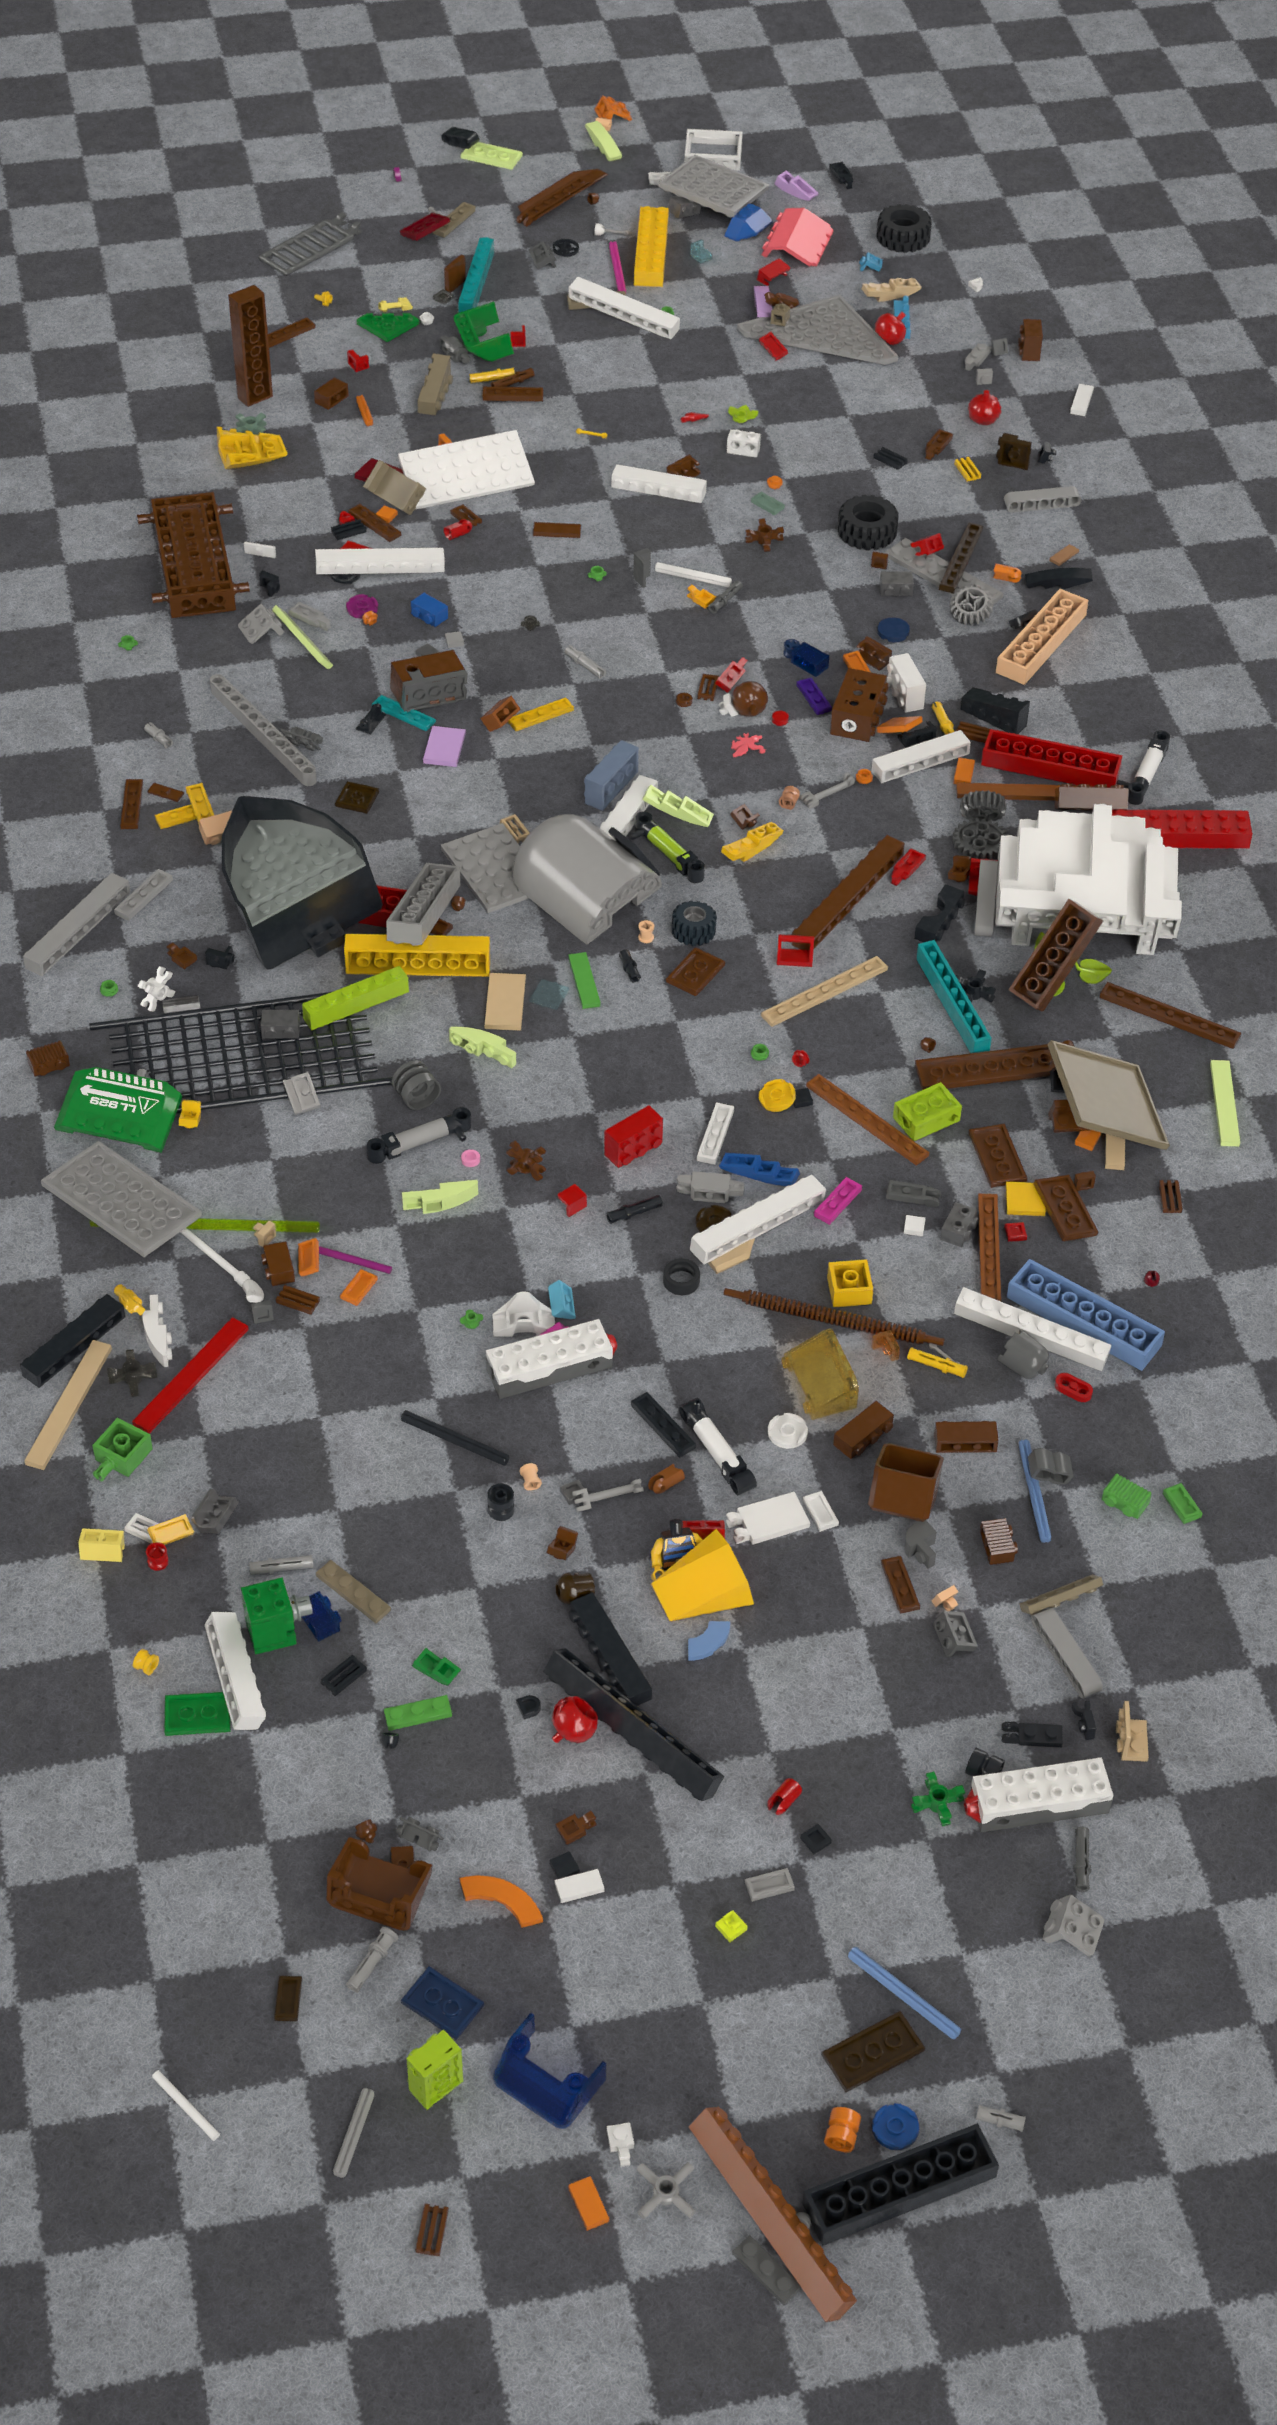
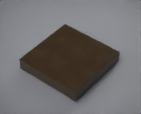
[335,781,379,814]

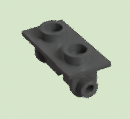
[396,1816,444,1852]

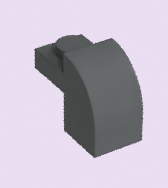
[904,1520,937,1569]

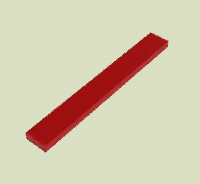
[132,1317,249,1434]

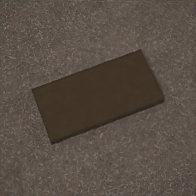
[821,2011,925,2093]

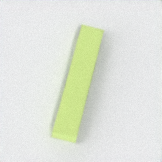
[272,605,333,669]
[1210,1060,1240,1147]

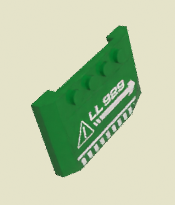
[54,1067,182,1153]

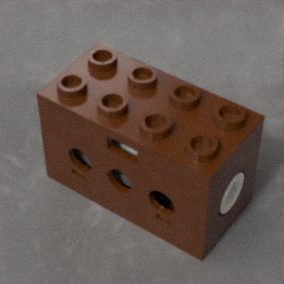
[830,668,889,742]

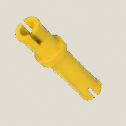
[469,368,515,384]
[932,702,955,735]
[907,1347,968,1378]

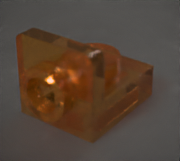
[871,1330,900,1361]

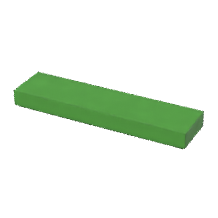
[569,952,601,1009]

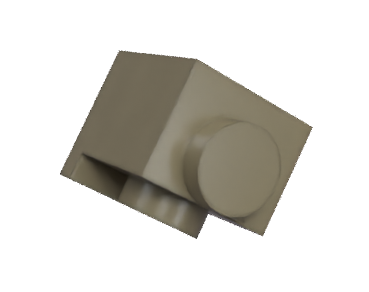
[771,304,790,326]

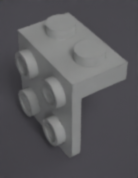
[238,604,285,644]
[1042,1895,1104,1956]

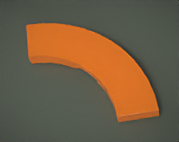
[459,1876,543,1928]

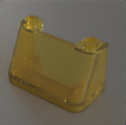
[782,1328,859,1420]

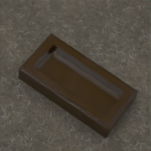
[274,1976,302,2022]

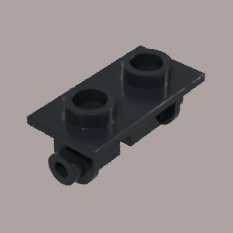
[356,703,386,735]

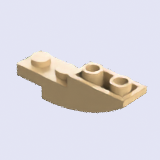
[861,278,921,302]

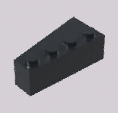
[960,687,1030,734]

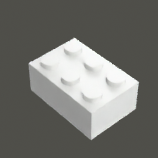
[887,653,926,713]

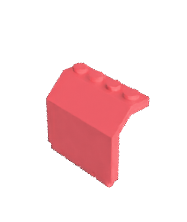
[761,208,834,267]

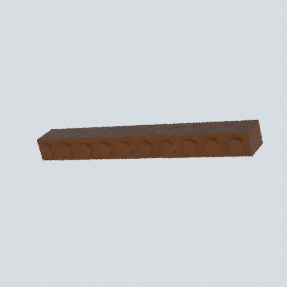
[791,835,905,950]

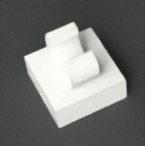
[719,693,738,716]

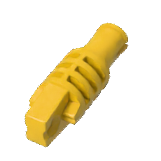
[114,1284,145,1315]

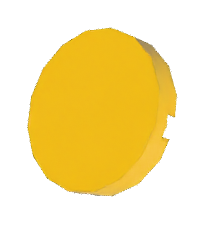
[759,1079,796,1112]

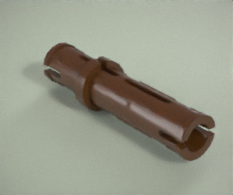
[491,368,535,387]

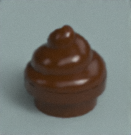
[355,1819,377,1843]

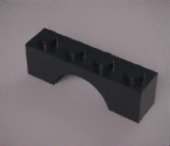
[914,884,966,942]

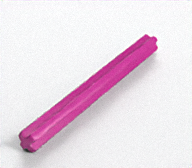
[609,241,626,294]

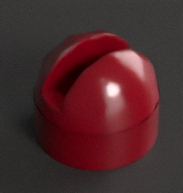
[1144,1270,1160,1287]

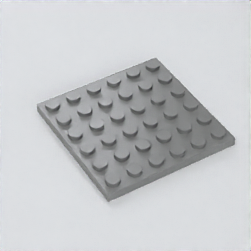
[658,155,769,218]

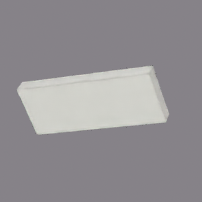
[244,542,276,558]

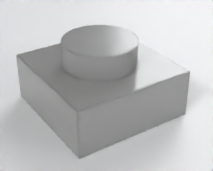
[976,368,993,385]

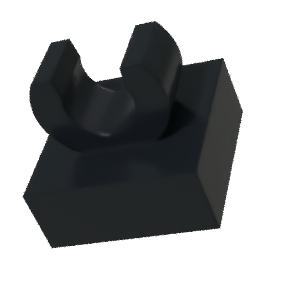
[1038,442,1056,463]

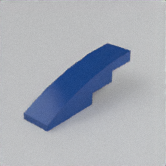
[719,1153,800,1186]

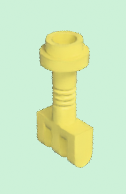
[378,297,413,313]

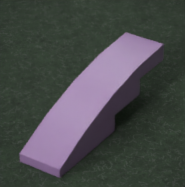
[754,286,772,317]

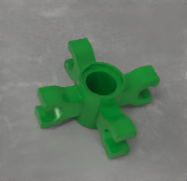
[911,1772,965,1827]

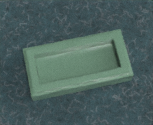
[751,491,785,515]

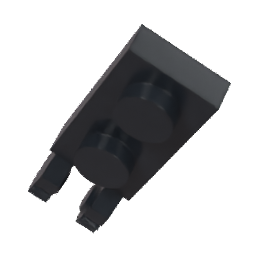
[1001,1721,1063,1748]

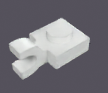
[607,2122,634,2167]

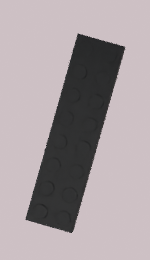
[802,2123,999,2246]

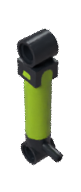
[629,811,705,883]

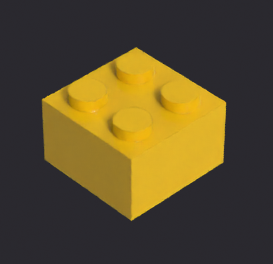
[827,1259,873,1307]

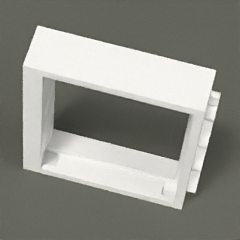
[684,129,742,170]

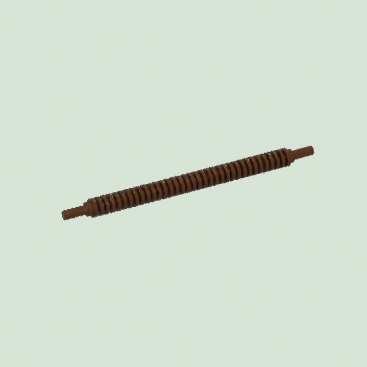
[723,1288,945,1346]

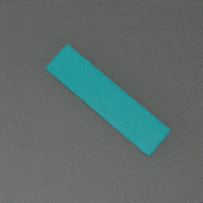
[372,695,436,731]

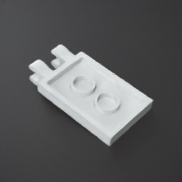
[726,1492,810,1545]

